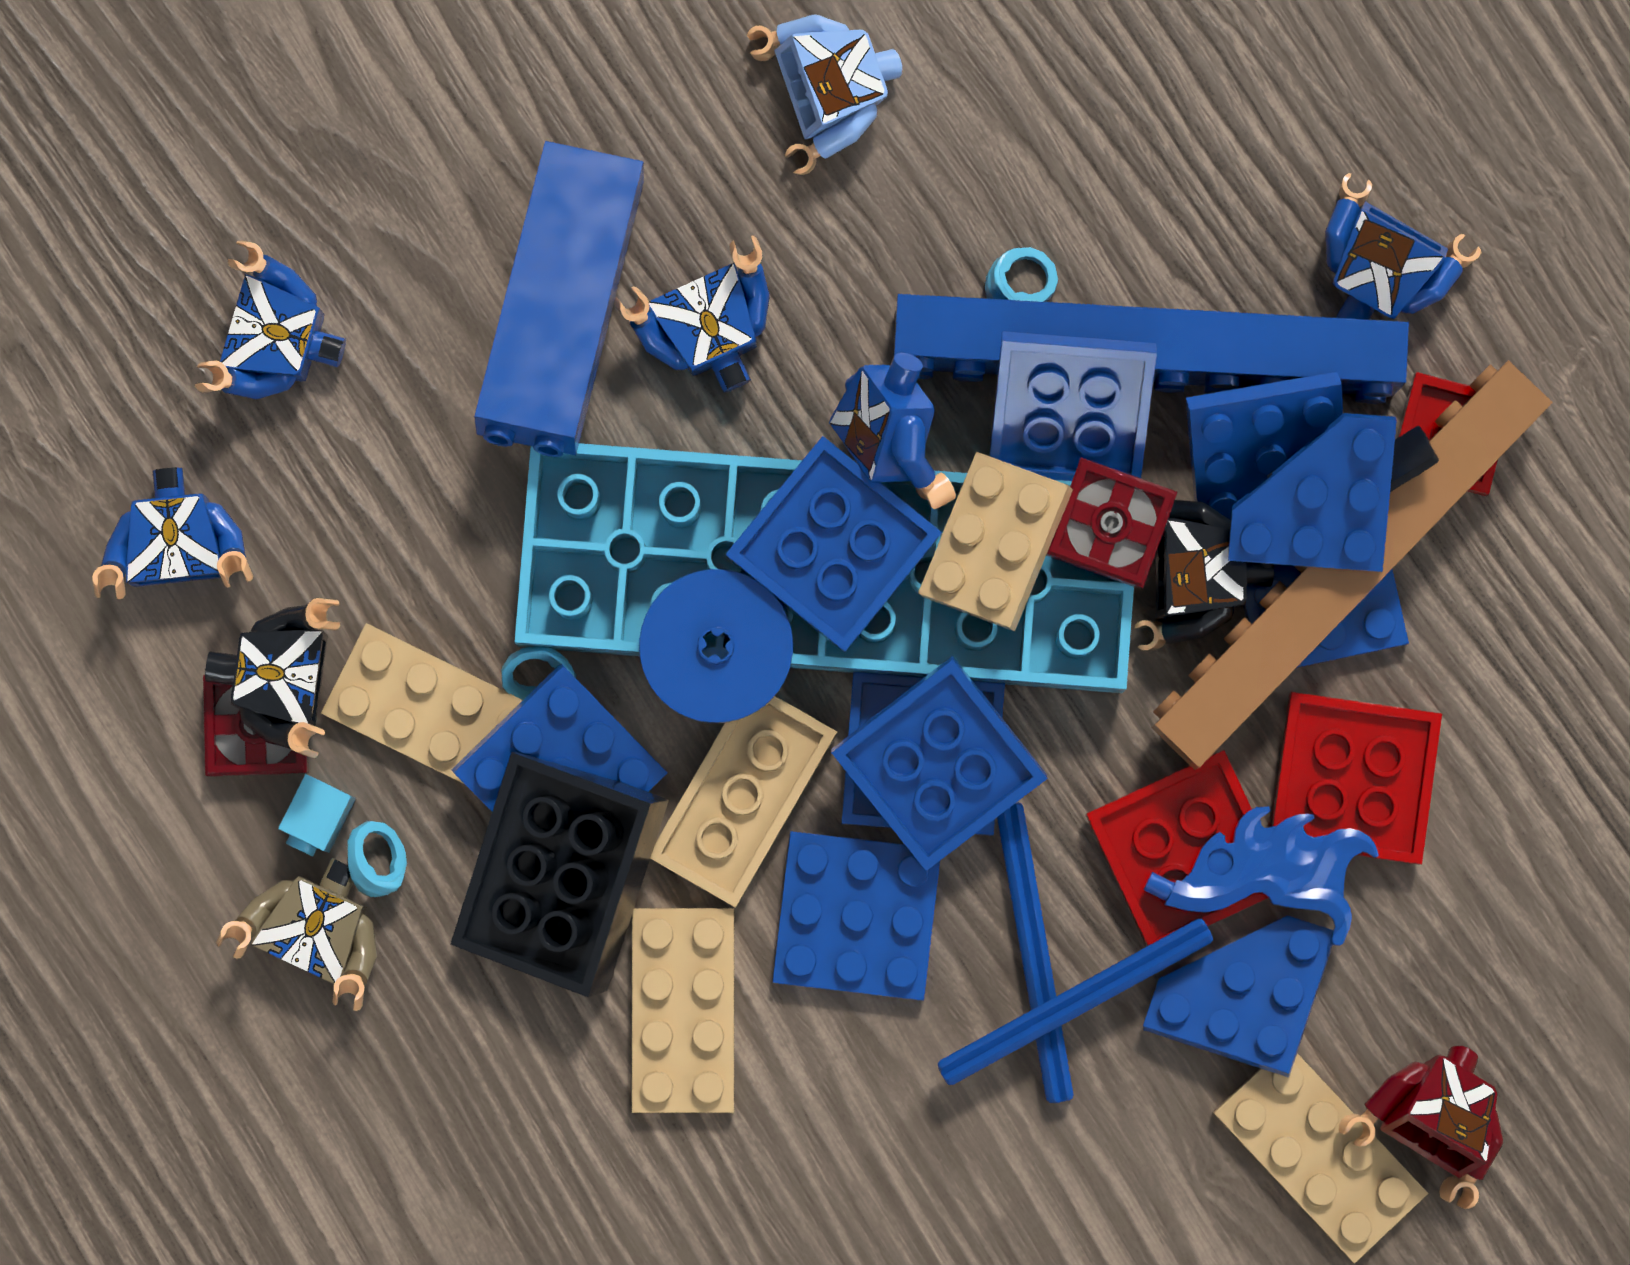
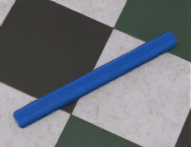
[997,802,1074,1103]
[938,919,1213,1085]

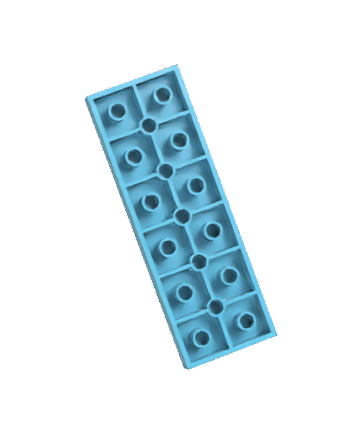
[515,443,1134,693]

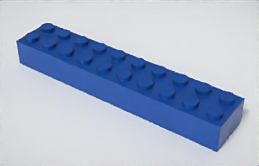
[893,294,1409,404]

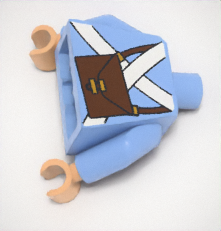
[747,14,902,175]

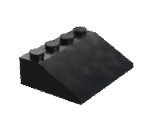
[450,752,669,997]

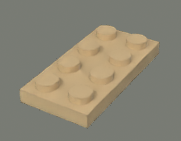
[321,623,522,784]
[650,696,837,908]
[632,908,734,1113]
[1212,1053,1429,1264]

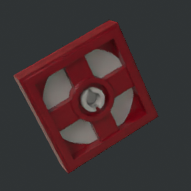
[1046,458,1178,590]
[203,675,309,777]

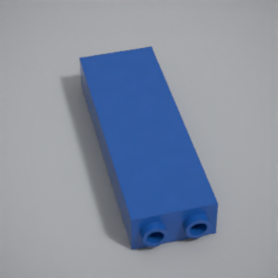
[474,141,644,457]

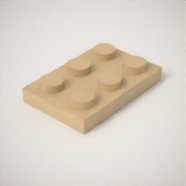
[918,452,1073,632]

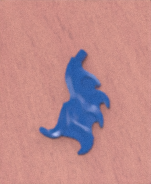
[1143,806,1379,946]

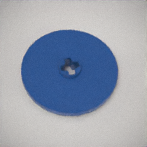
[639,569,793,723]

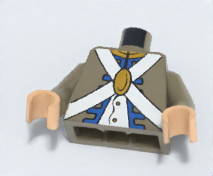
[216,858,377,1011]

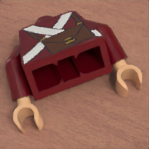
[1339,1046,1503,1209]

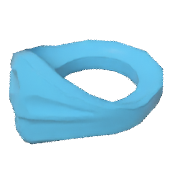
[985,247,1058,302]
[501,646,576,700]
[348,821,407,897]

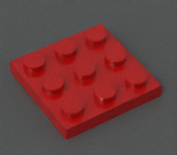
[1271,692,1442,865]
[1085,750,1268,946]

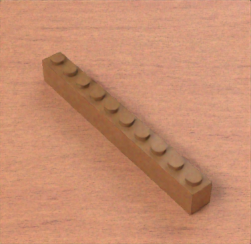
[1151,360,1553,770]

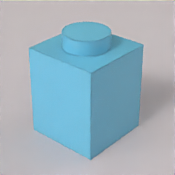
[278,774,356,856]

